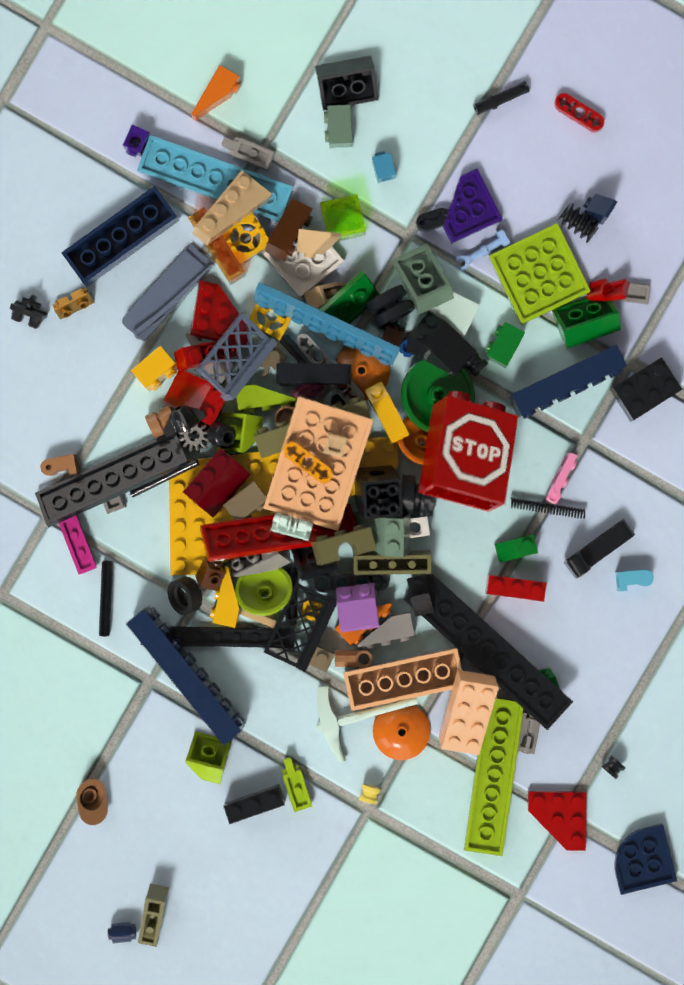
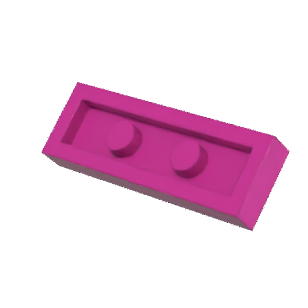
[59,515,98,575]

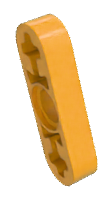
[283,441,332,483]

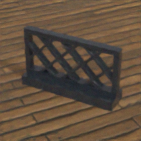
[264,582,337,672]

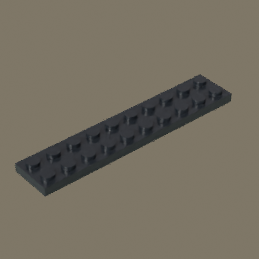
[404,573,573,730]

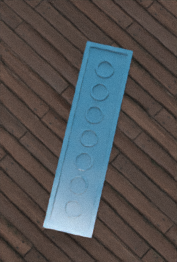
[254,282,400,365]

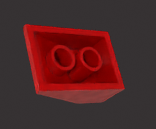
[163,370,227,426]

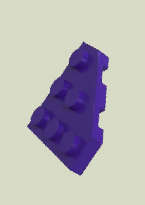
[443,168,503,244]

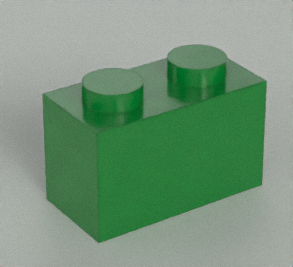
[485,322,525,368]

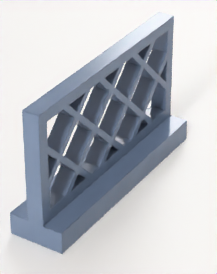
[196,312,277,401]

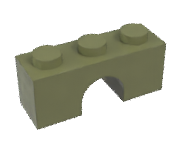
[311,524,377,565]

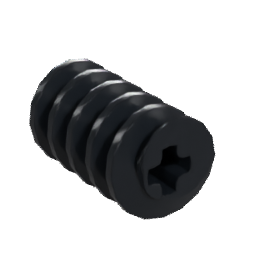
[557,202,599,243]

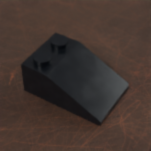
[407,312,476,376]

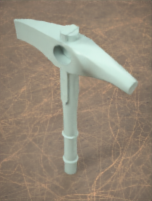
[317,686,418,763]

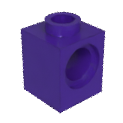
[123,125,150,157]

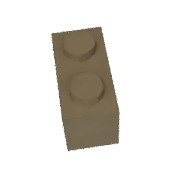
[223,481,266,520]

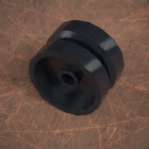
[366,285,415,329]

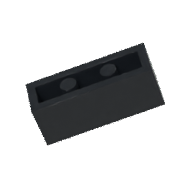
[223,784,285,824]

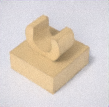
[323,433,347,458]

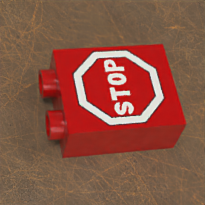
[418,391,518,512]

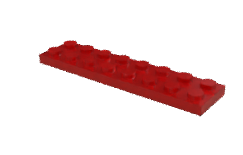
[200,503,357,562]

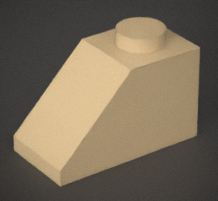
[297,229,341,258]
[304,281,346,310]

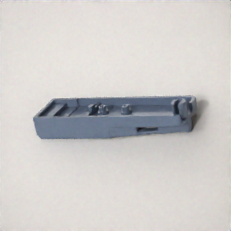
[122,245,214,341]

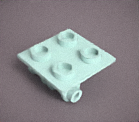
[271,512,313,541]

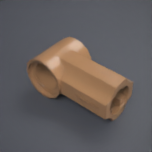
[335,650,373,668]

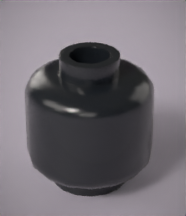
[207,422,236,449]

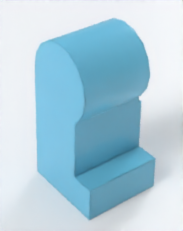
[615,570,654,591]

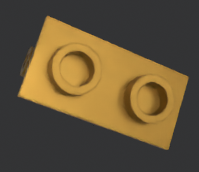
[52,288,94,320]

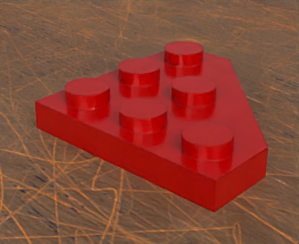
[190,280,248,345]
[528,791,586,851]

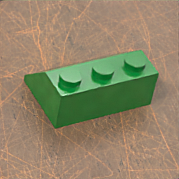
[552,298,621,349]

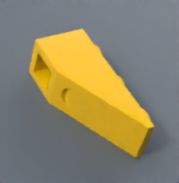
[210,566,240,628]

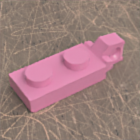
[545,452,577,504]

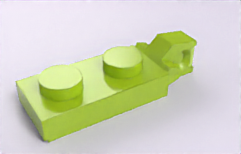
[282,756,313,812]

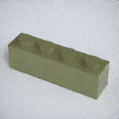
[354,550,431,575]

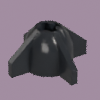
[163,405,207,437]

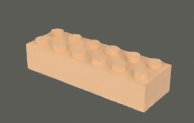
[343,647,462,711]

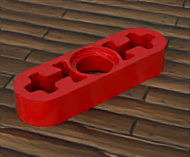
[554,93,605,132]

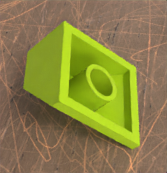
[216,413,264,453]
[185,731,232,784]

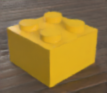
[131,346,177,392]

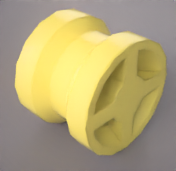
[359,784,381,804]

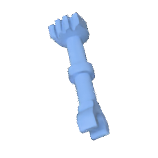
[455,229,510,271]

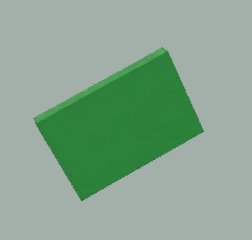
[319,270,380,324]

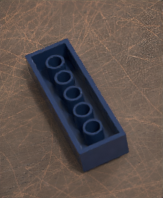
[61,186,179,287]
[508,345,627,419]

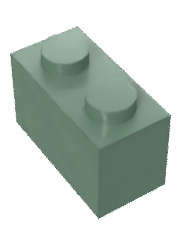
[324,105,352,148]

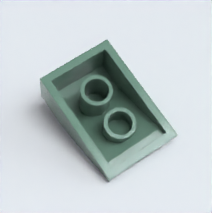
[392,244,454,315]
[353,512,410,557]

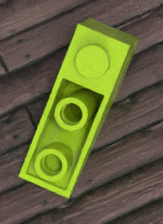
[236,385,296,414]

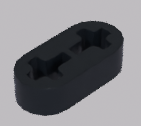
[416,208,448,232]

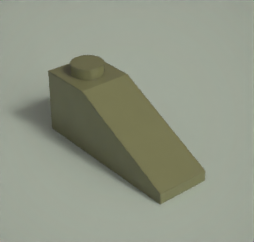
[138,883,169,947]

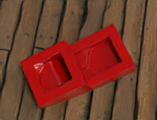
[586,278,630,301]

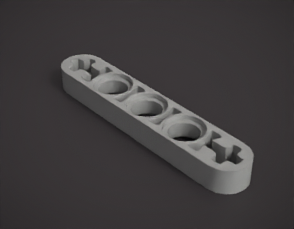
[296,332,365,404]

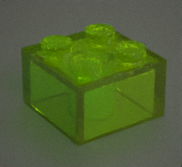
[320,194,366,242]

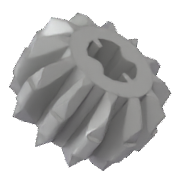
[179,421,209,452]

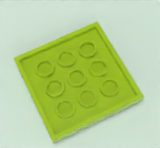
[488,223,591,325]

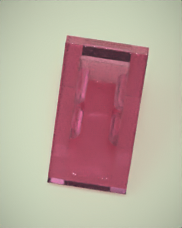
[290,384,324,401]

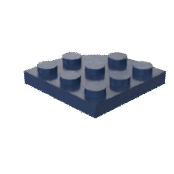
[614,823,677,895]

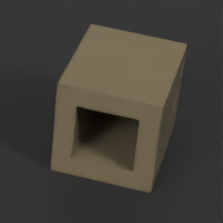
[309,646,335,672]

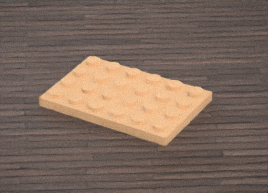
[263,396,373,531]

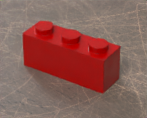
[485,575,547,602]

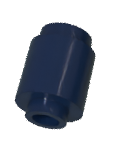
[108,922,136,944]

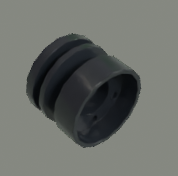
[402,474,437,517]

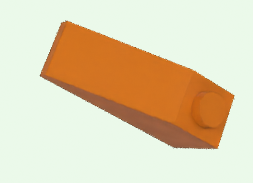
[191,65,241,121]

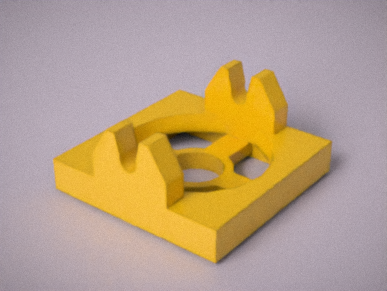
[221,213,269,264]
[249,304,291,341]

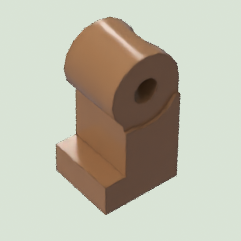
[40,454,80,476]

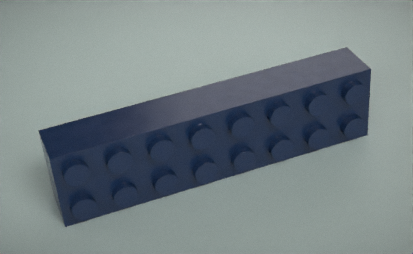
[126,606,245,745]

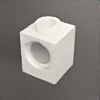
[410,516,430,538]

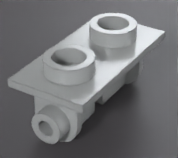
[518,713,540,754]

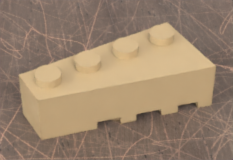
[192,170,272,245]

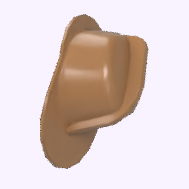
[76,779,108,825]

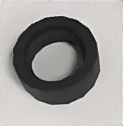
[167,576,203,615]

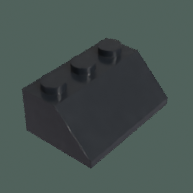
[315,56,379,110]

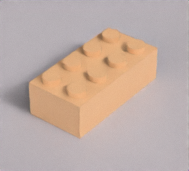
[439,670,499,755]

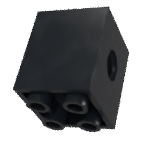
[355,465,403,520]

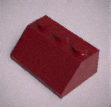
[183,448,251,518]

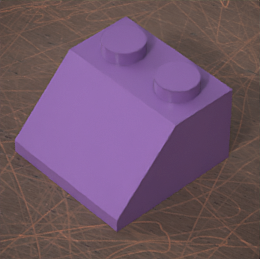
[336,583,380,632]

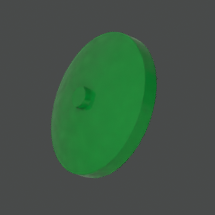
[401,360,475,432]

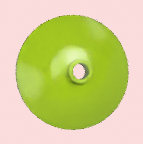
[235,568,293,616]

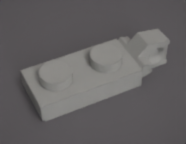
[222,137,275,171]

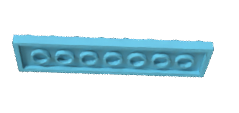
[137,135,293,223]

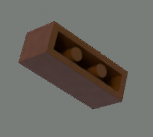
[265,198,313,261]

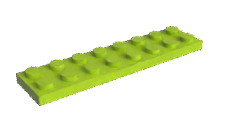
[464,698,523,856]

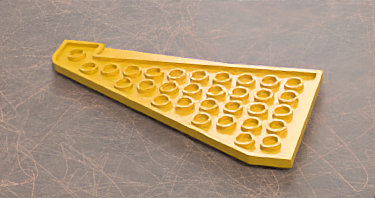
[169,437,398,576]

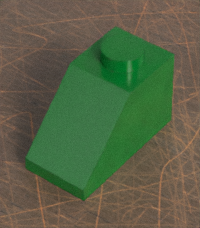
[494,534,538,563]

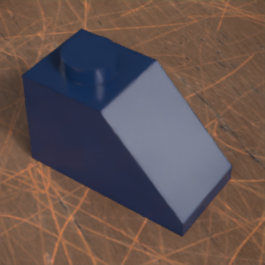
[583,194,618,225]

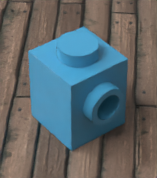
[372,151,396,183]

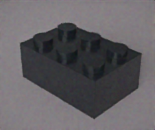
[610,357,683,422]

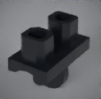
[9,294,48,329]

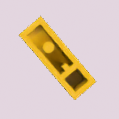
[364,381,409,444]

